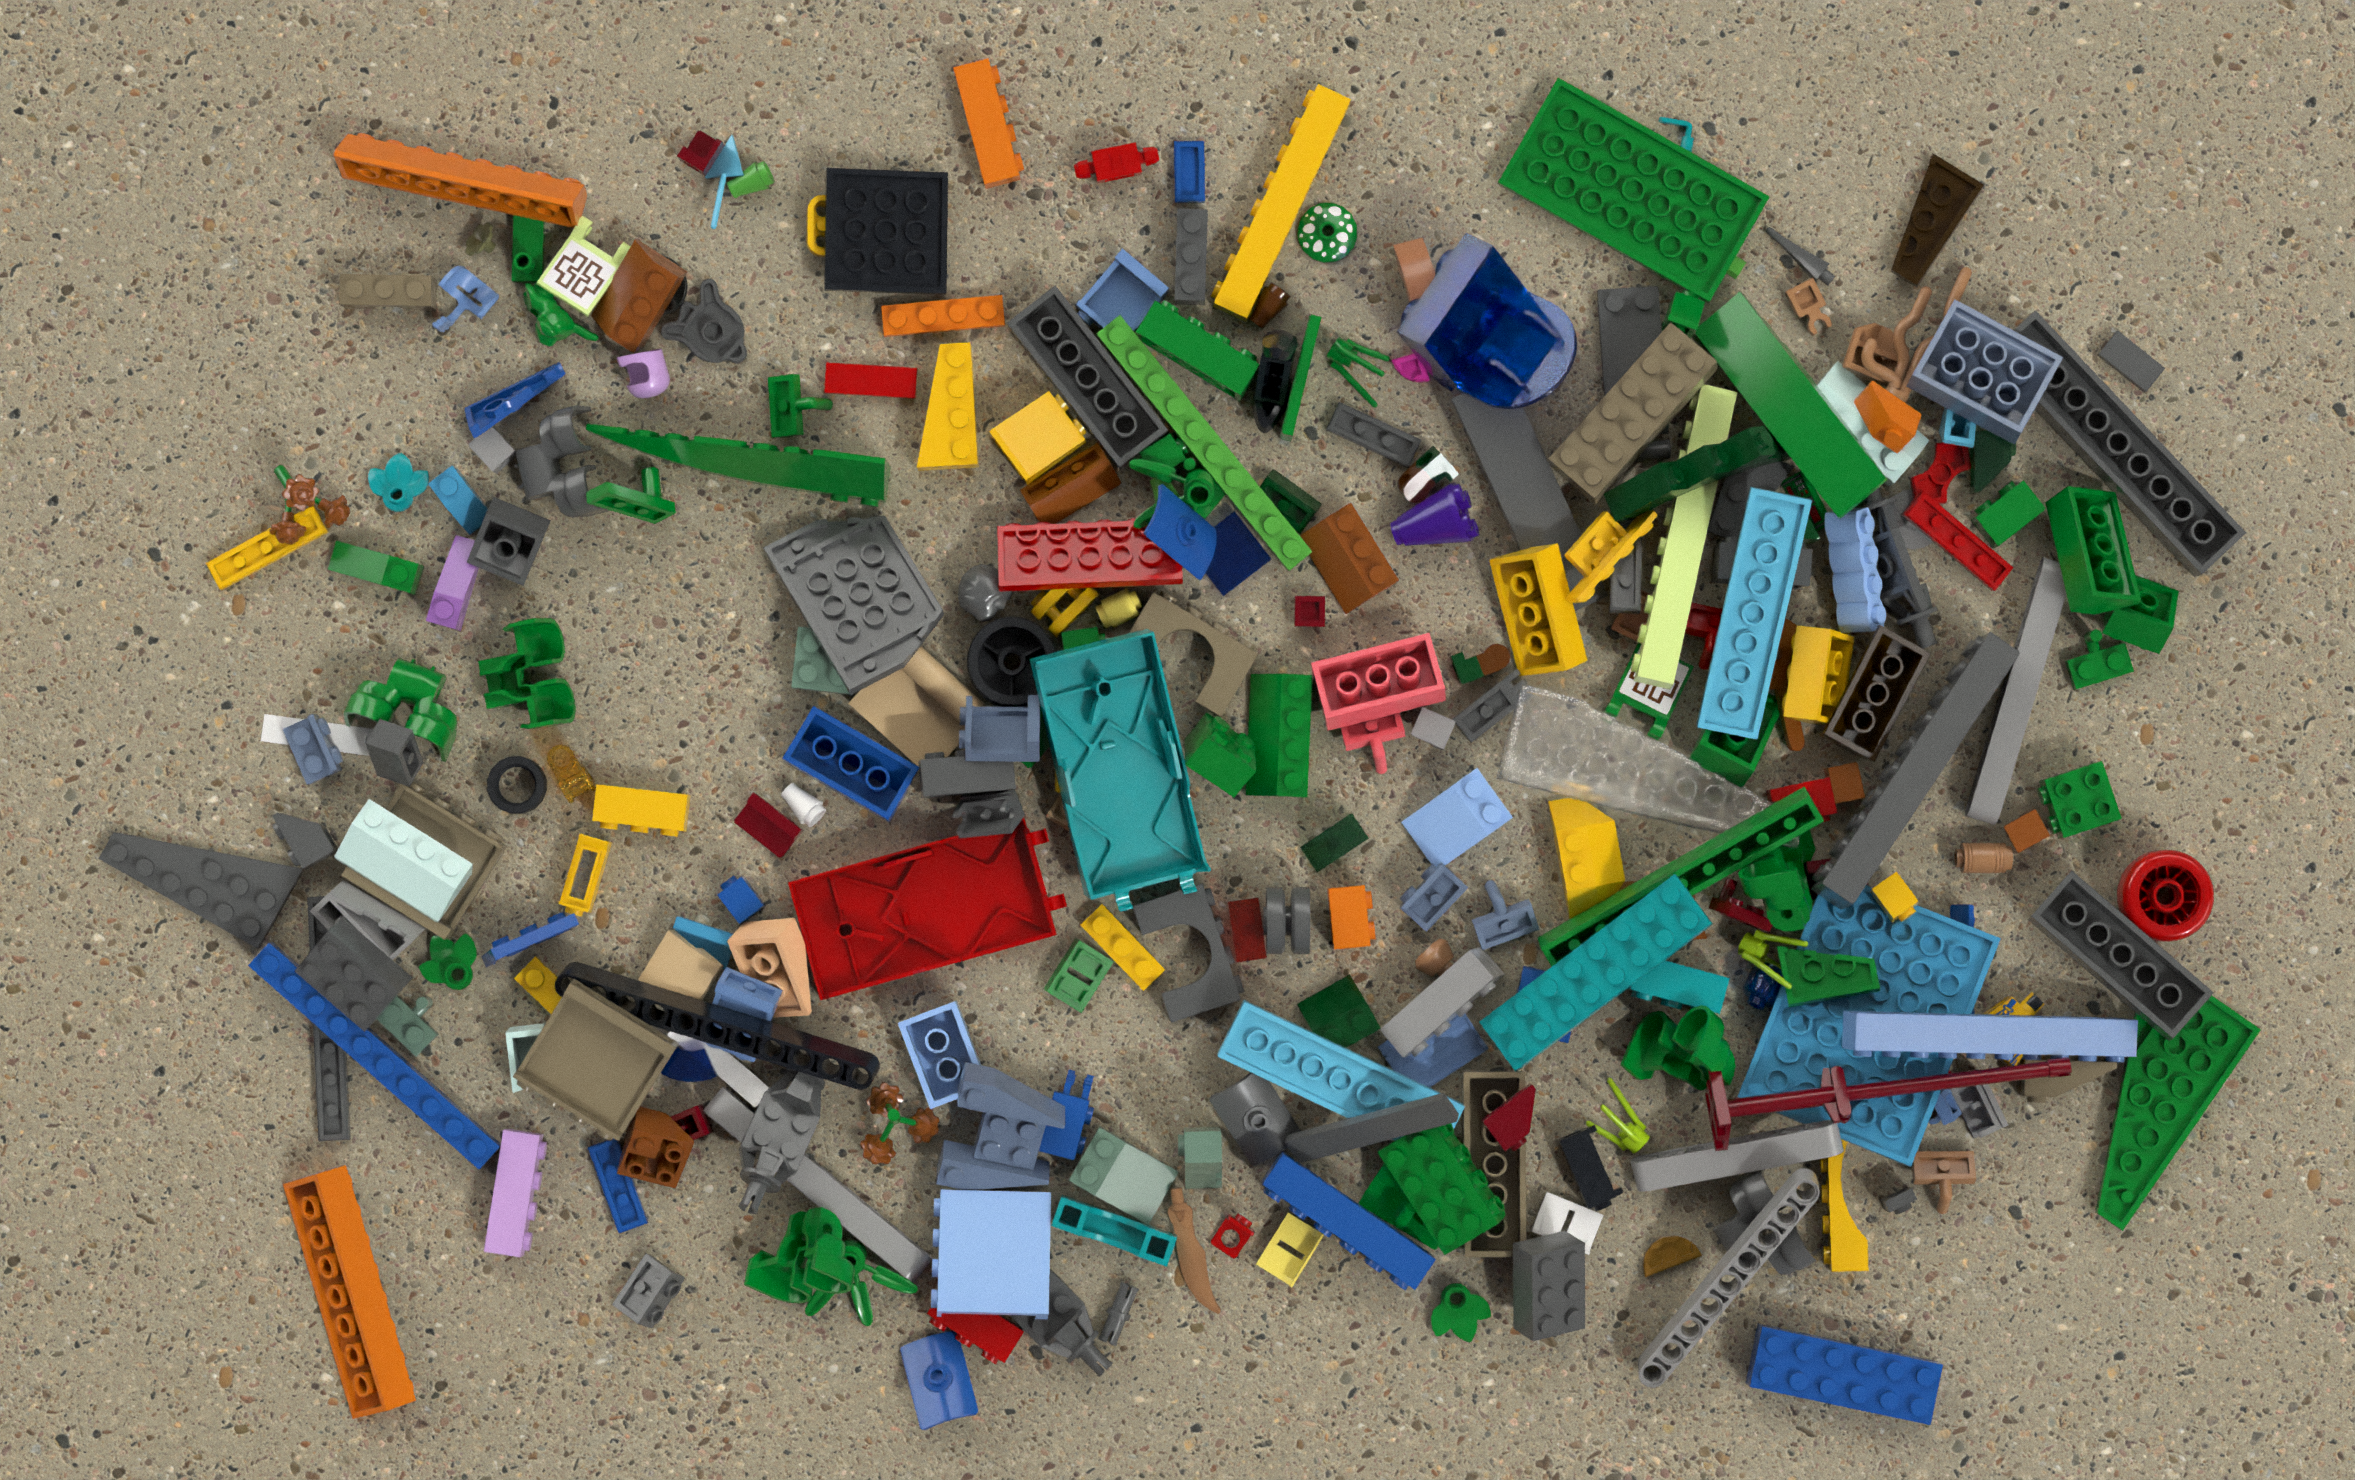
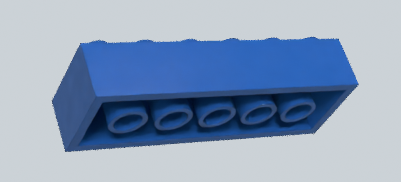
[1261,1151,1436,1291]
[1746,1323,1943,1425]

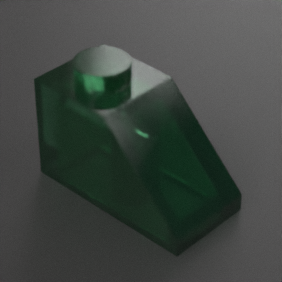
[1969,431,2016,494]
[1300,813,1369,872]

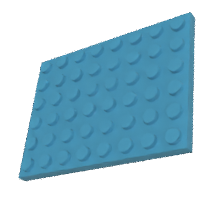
[1737,885,2001,1167]

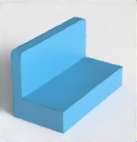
[673,916,733,969]

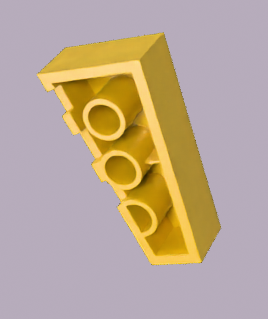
[917,342,979,471]

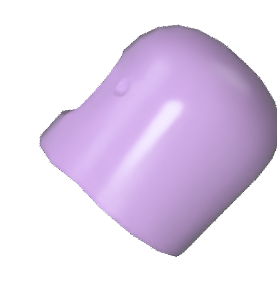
[617,349,670,398]

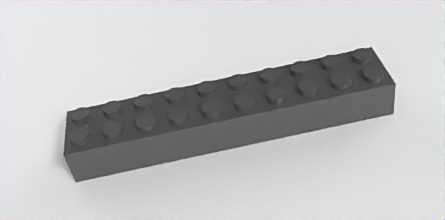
[2013,310,2246,577]
[1811,632,2021,910]

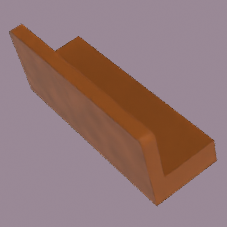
[1020,443,1121,524]

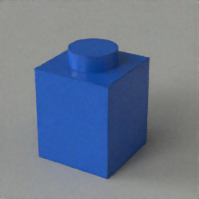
[717,876,766,924]

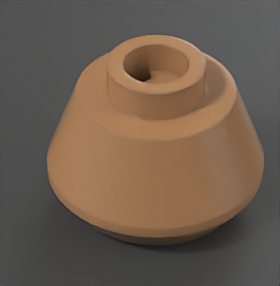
[1415,938,1454,977]

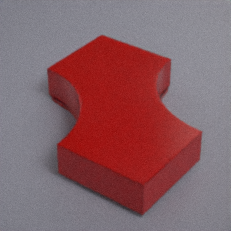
[1910,442,1971,505]

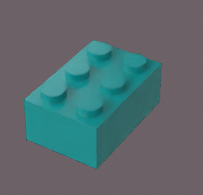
[1628,961,1730,1014]

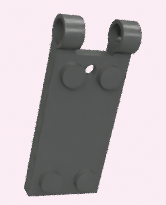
[1597,286,1669,435]

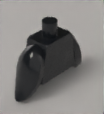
[1252,330,1298,433]

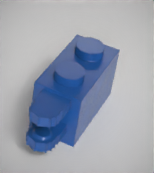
[1039,1070,1094,1160]

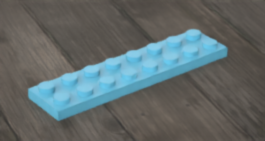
[1696,487,1812,739]
[1217,1000,1465,1140]

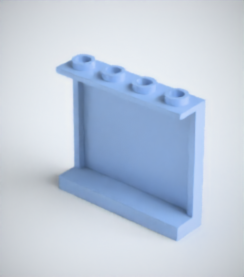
[931,1189,1051,1319]

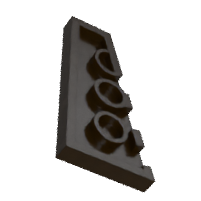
[1891,153,1984,288]

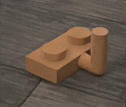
[1912,1151,1976,1214]

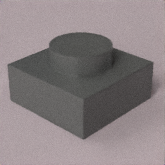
[1880,1187,1917,1215]

